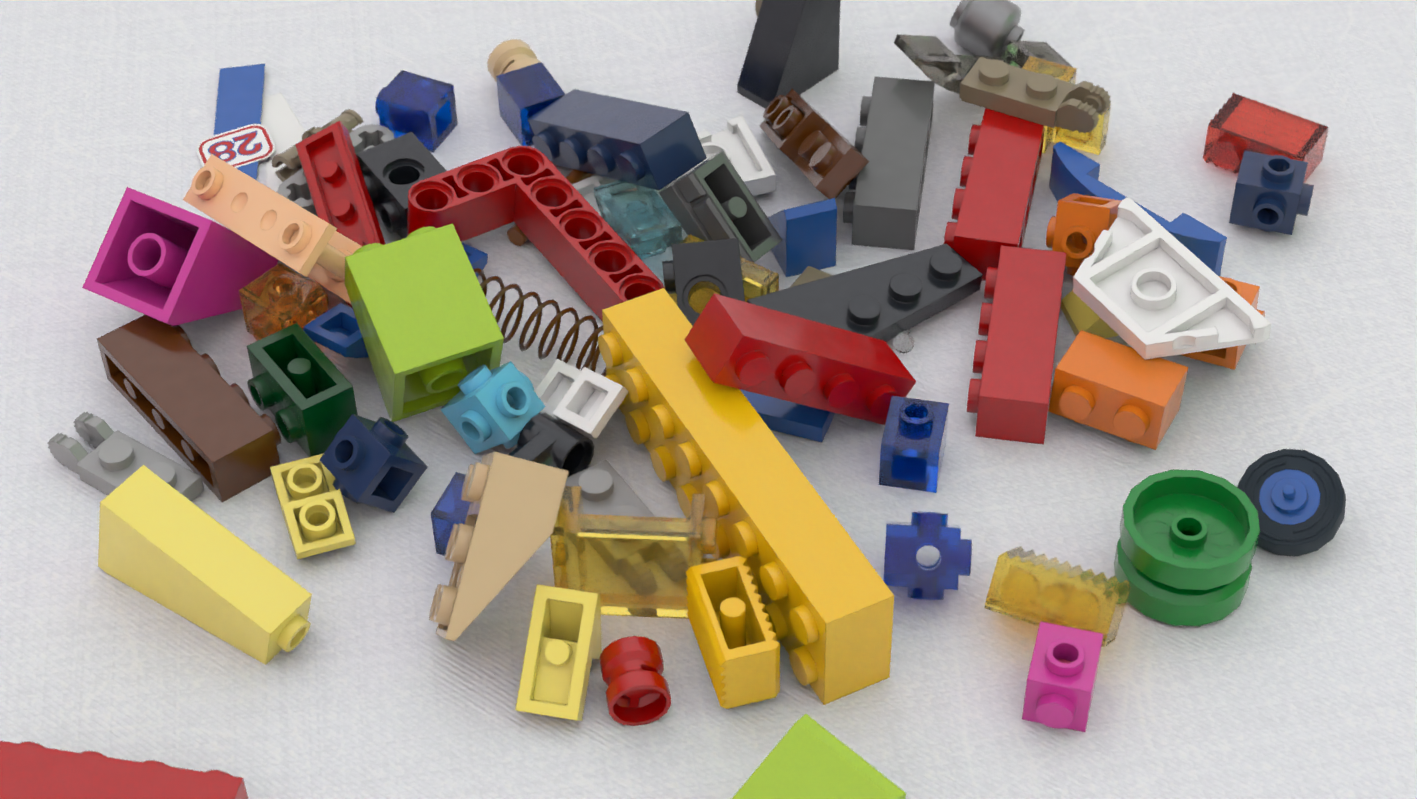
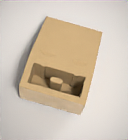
[429,452,569,641]

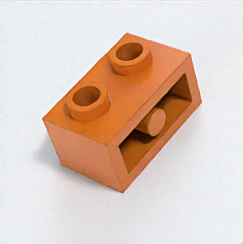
[1048,330,1188,450]

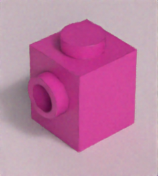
[1022,621,1103,732]

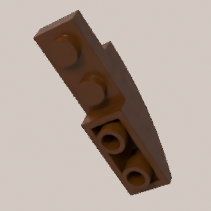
[759,89,869,199]

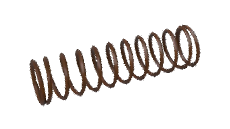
[473,268,606,376]

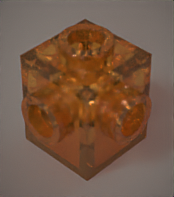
[239,263,329,344]

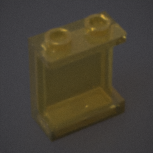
[550,486,718,619]

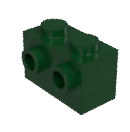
[247,323,358,457]

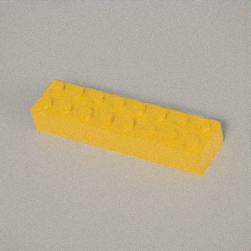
[598,288,894,705]

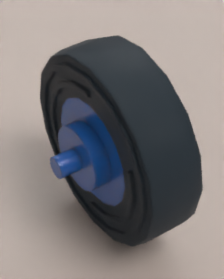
[1237,449,1346,557]

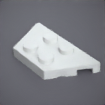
[1073,197,1271,360]

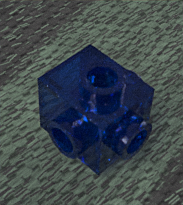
[883,511,972,600]

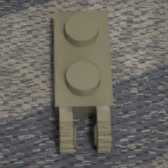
[959,57,1111,134]

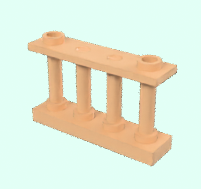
[183,154,362,304]

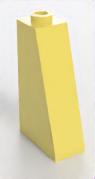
[98,465,312,665]

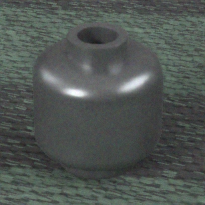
[950,0,1025,60]

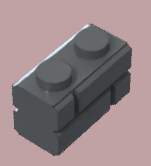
[659,150,782,269]

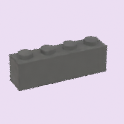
[843,77,935,250]

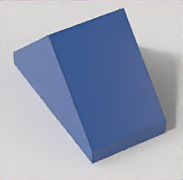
[768,198,837,277]

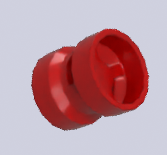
[599,636,671,726]

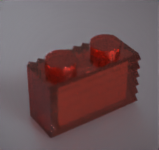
[1203,93,1329,183]

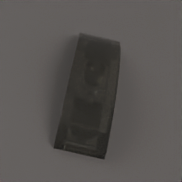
[894,34,1074,94]

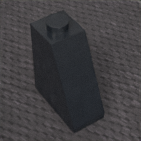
[737,0,840,109]

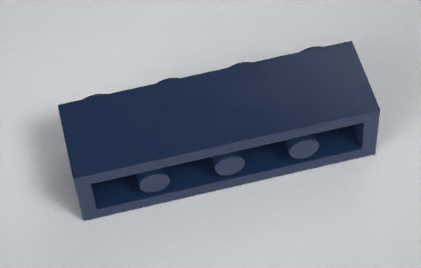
[528,89,707,190]

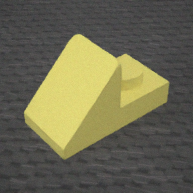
[515,584,602,721]

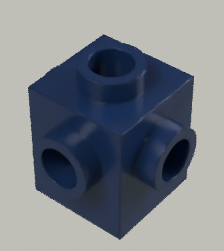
[1229,151,1314,235]
[320,414,428,513]

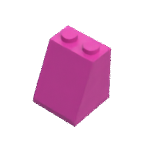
[82,187,279,326]

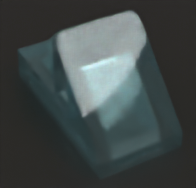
[594,181,683,259]

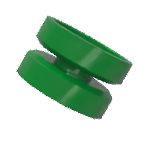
[1114,469,1260,626]

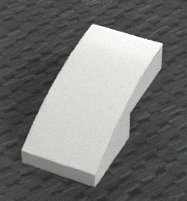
[534,359,629,439]

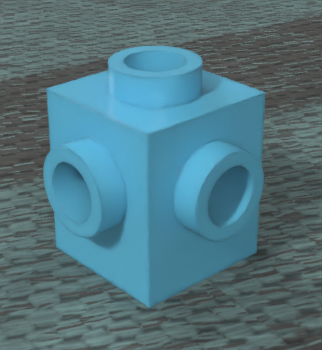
[440,361,546,454]

